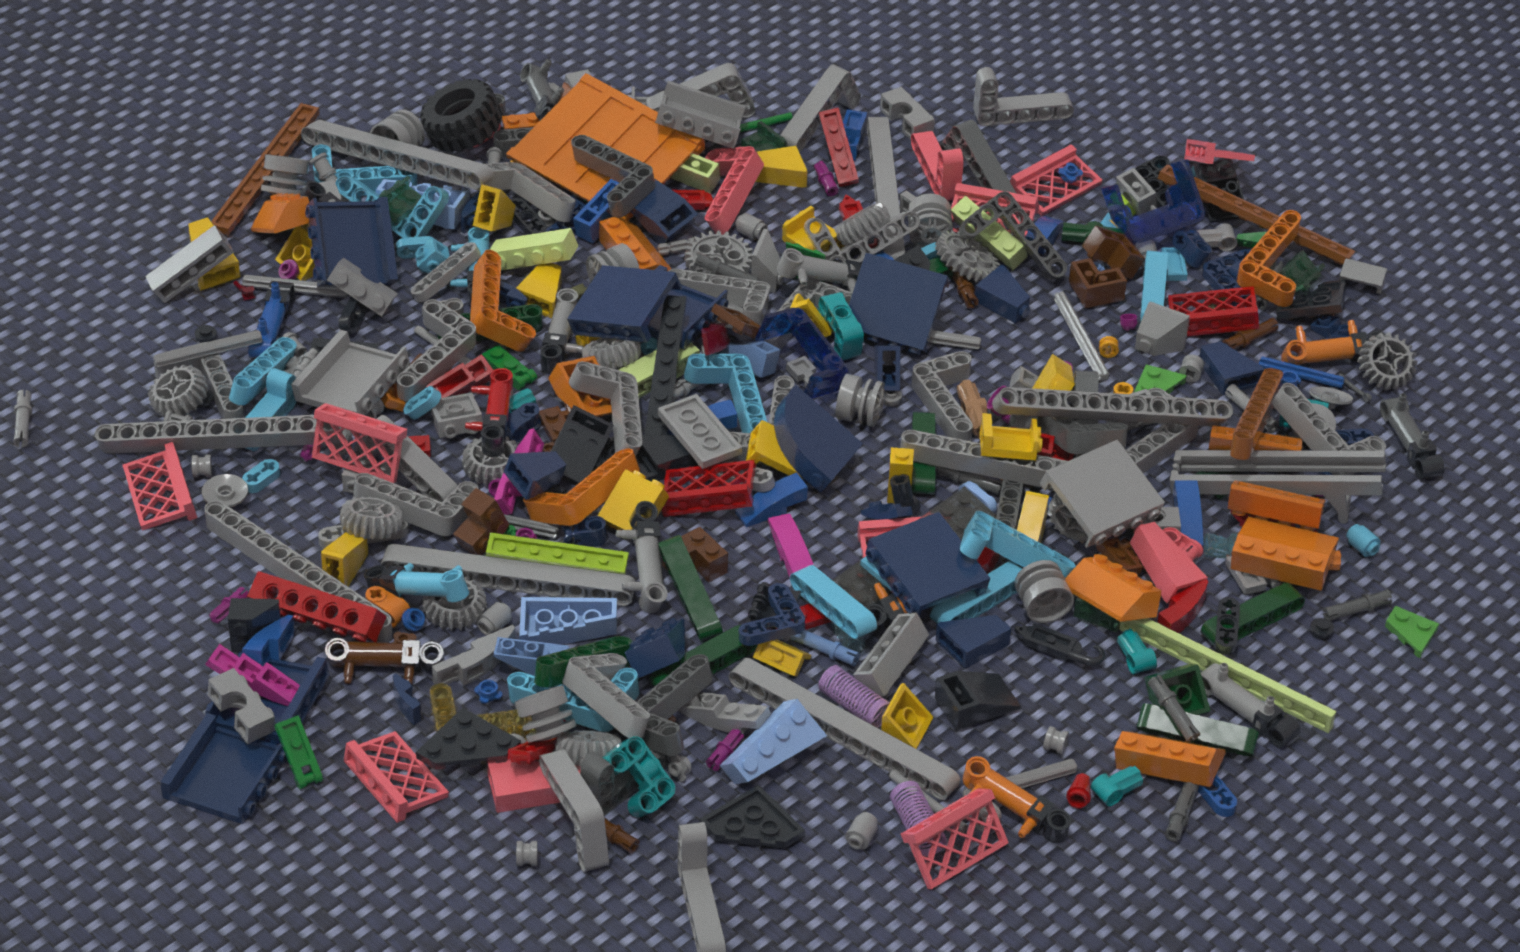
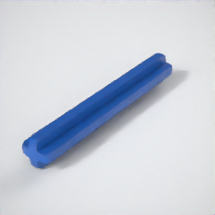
[1259,357,1345,388]

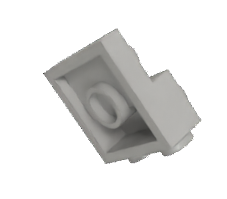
[430,393,483,438]

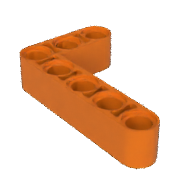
[1237,210,1301,307]
[470,250,536,352]
[524,448,640,526]

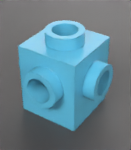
[415,237,450,274]

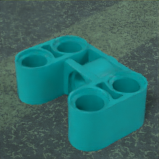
[818,292,864,361]
[602,736,676,818]

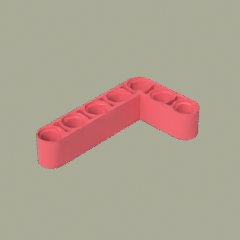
[911,131,963,201]
[705,146,764,235]

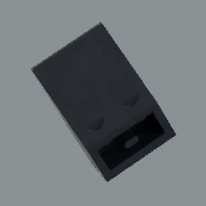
[1188,159,1244,222]
[551,405,614,484]
[935,671,1021,730]

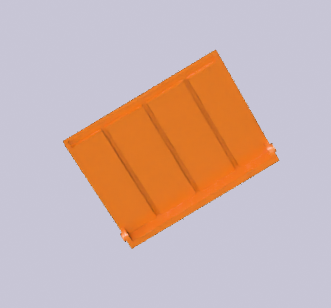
[506,73,705,221]

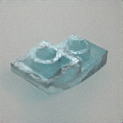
[1203,532,1238,558]

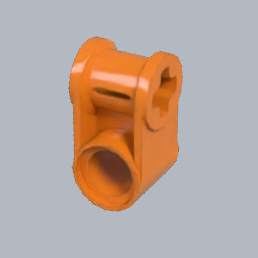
[365,586,410,628]

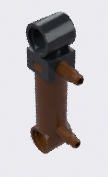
[325,638,445,685]

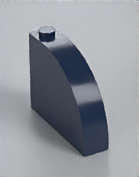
[774,385,863,493]

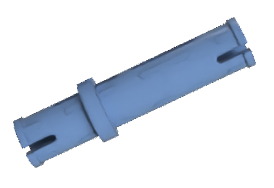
[791,630,860,667]

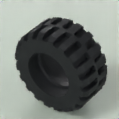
[420,79,503,153]

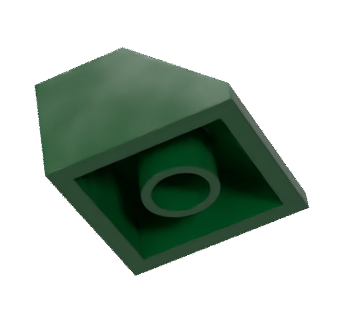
[1144,664,1210,715]

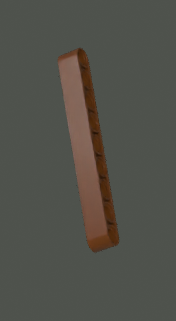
[1230,368,1283,460]

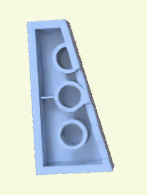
[376,179,470,229]
[519,597,617,645]
[720,699,827,784]

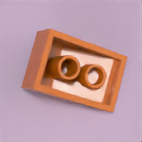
[548,356,612,417]

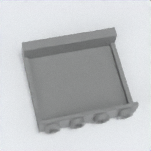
[655,81,746,148]
[291,330,410,415]
[1039,440,1165,548]

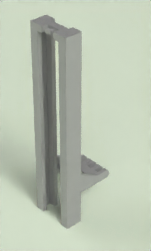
[1170,450,1386,524]

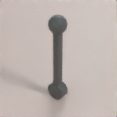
[1338,374,1372,402]

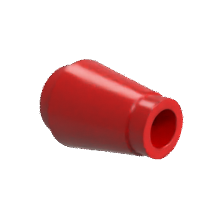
[1066,773,1091,808]

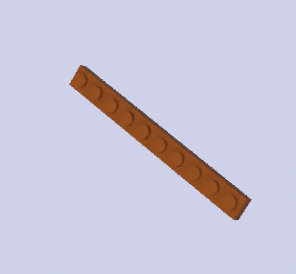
[211,103,320,235]
[1158,165,1355,265]

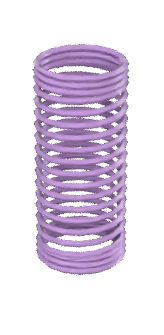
[818,665,890,728]
[890,781,947,856]

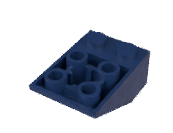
[630,179,698,244]
[625,618,685,678]

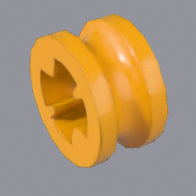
[1099,336,1119,358]
[1113,382,1133,394]

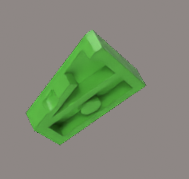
[1134,365,1187,394]
[1385,606,1439,658]

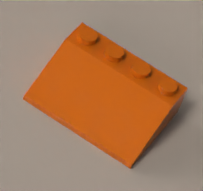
[1231,517,1339,591]

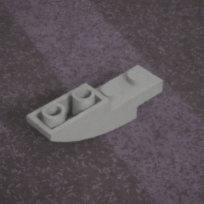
[432,625,515,689]
[678,693,771,734]

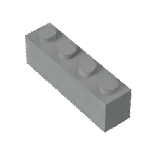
[145,225,234,303]
[853,613,929,697]

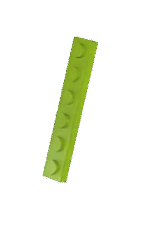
[486,533,629,575]

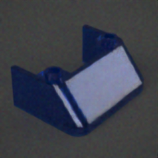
[1101,159,1205,243]
[755,308,852,398]

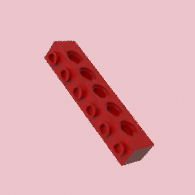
[247,571,387,642]

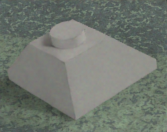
[751,229,784,293]
[1135,301,1190,356]

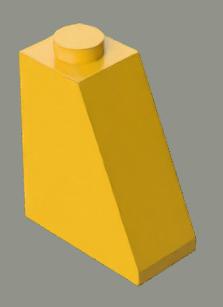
[755,146,807,188]
[473,185,516,231]
[516,263,562,319]
[1032,354,1075,391]
[887,447,914,503]
[1017,491,1049,543]
[321,532,368,587]

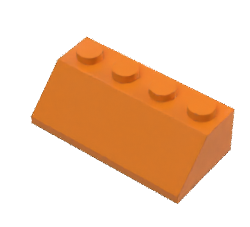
[251,193,309,233]
[599,217,672,271]
[1208,425,1302,451]
[1228,480,1325,531]
[1065,554,1162,622]
[1114,731,1225,787]

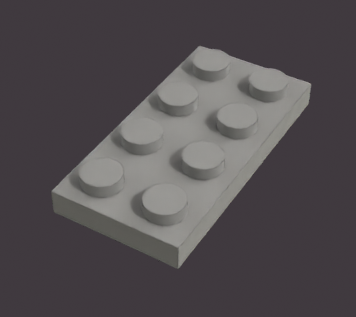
[658,394,742,469]

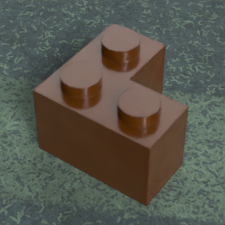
[1082,225,1145,279]
[1069,258,1127,308]
[453,488,510,556]
[662,527,728,582]

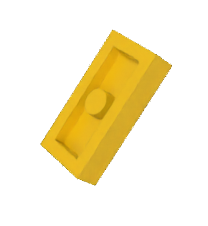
[789,293,832,341]
[753,640,812,676]

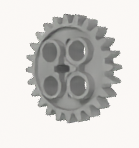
[684,230,753,275]
[935,230,1000,282]

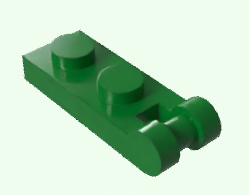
[482,345,537,390]
[274,715,323,790]

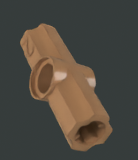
[956,380,988,438]

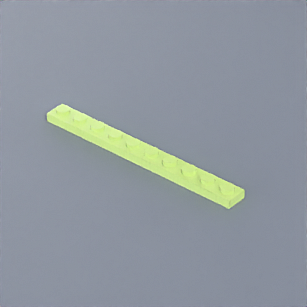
[1119,618,1336,733]

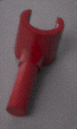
[233,281,256,300]

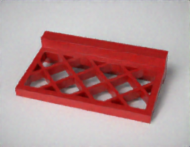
[1168,286,1259,336]
[661,460,756,517]

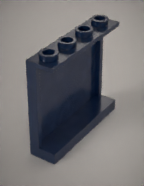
[305,197,398,287]
[849,253,951,355]
[567,265,682,343]
[647,265,729,349]
[865,512,990,618]
[205,652,330,741]
[160,713,288,824]

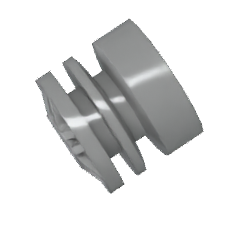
[370,110,425,147]
[261,154,309,195]
[907,194,953,248]
[586,243,640,282]
[835,374,885,427]
[1015,560,1074,623]
[514,685,576,742]

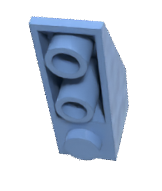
[717,340,780,378]
[494,637,569,676]

